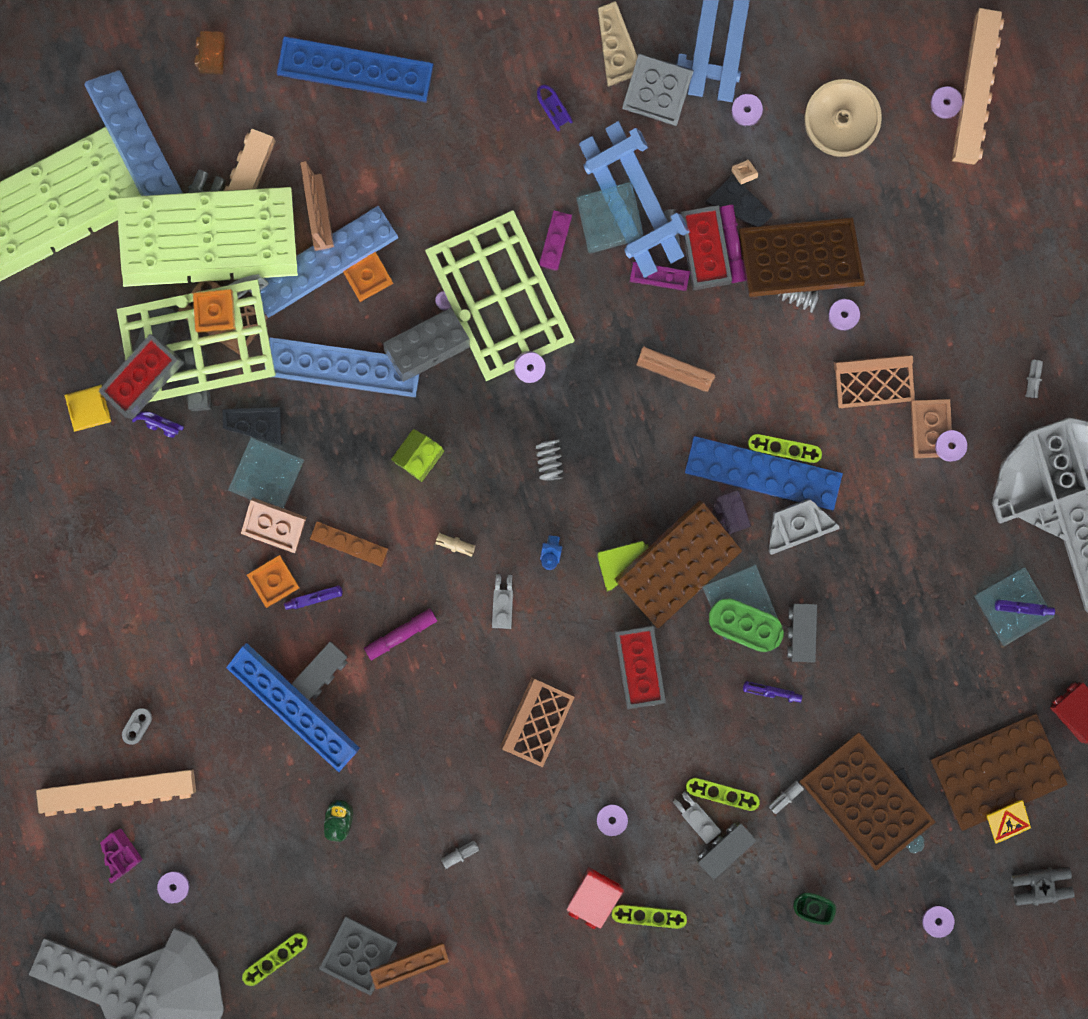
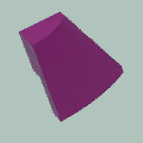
[100,829,143,883]

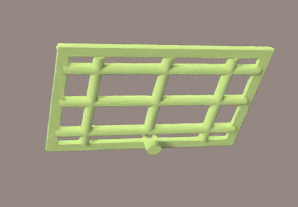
[425,211,574,381]
[117,280,276,402]

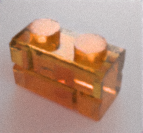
[195,31,225,74]

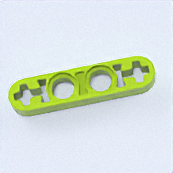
[748,434,822,463]
[686,778,759,811]
[611,904,687,929]
[242,933,308,986]

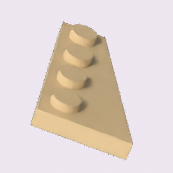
[598,2,638,86]

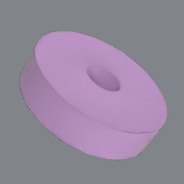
[931,87,962,118]
[732,94,763,126]
[829,299,860,331]
[514,351,545,383]
[935,430,967,462]
[597,804,628,836]
[157,871,190,903]
[922,905,954,938]

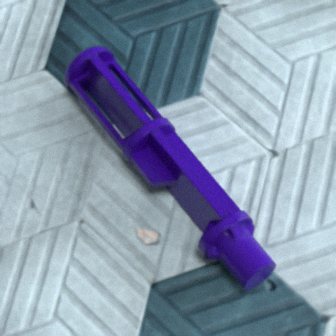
[284,585,343,610]
[994,599,1055,616]
[743,681,802,703]

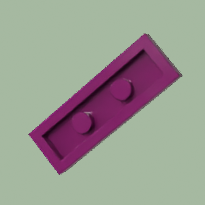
[539,210,572,271]
[630,262,690,291]

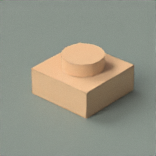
[732,160,758,184]

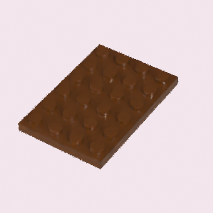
[739,218,865,297]
[614,500,742,629]
[930,714,1068,831]
[800,732,935,871]

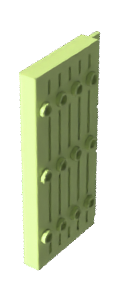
[0,127,141,281]
[117,187,298,287]

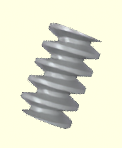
[777,290,819,313]
[536,440,563,480]

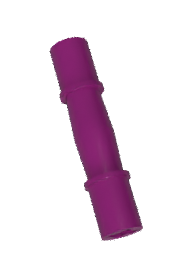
[719,205,746,283]
[364,608,437,661]

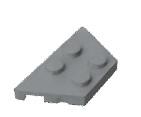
[769,498,840,555]

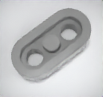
[122,708,152,745]

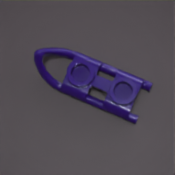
[537,85,573,132]
[132,411,184,438]

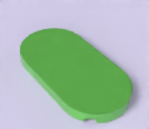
[709,598,784,652]

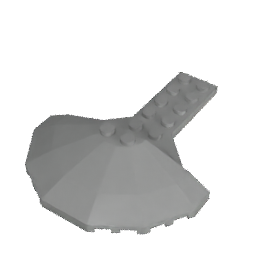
[992,418,1088,612]
[29,928,224,1019]

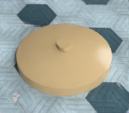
[804,79,882,157]

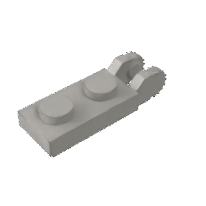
[492,574,513,629]
[673,791,721,844]

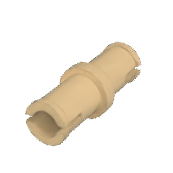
[436,533,476,557]

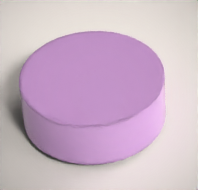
[436,291,452,311]

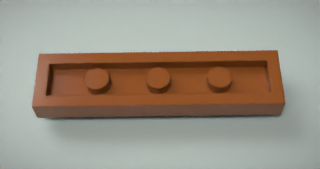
[310,522,389,567]
[369,942,449,990]

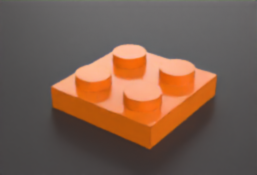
[343,252,393,302]
[193,289,235,332]
[247,555,300,608]

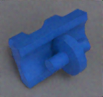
[540,535,562,570]

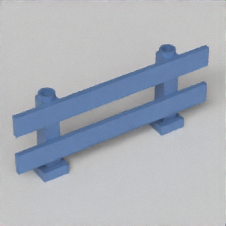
[676,0,749,102]
[579,121,690,278]

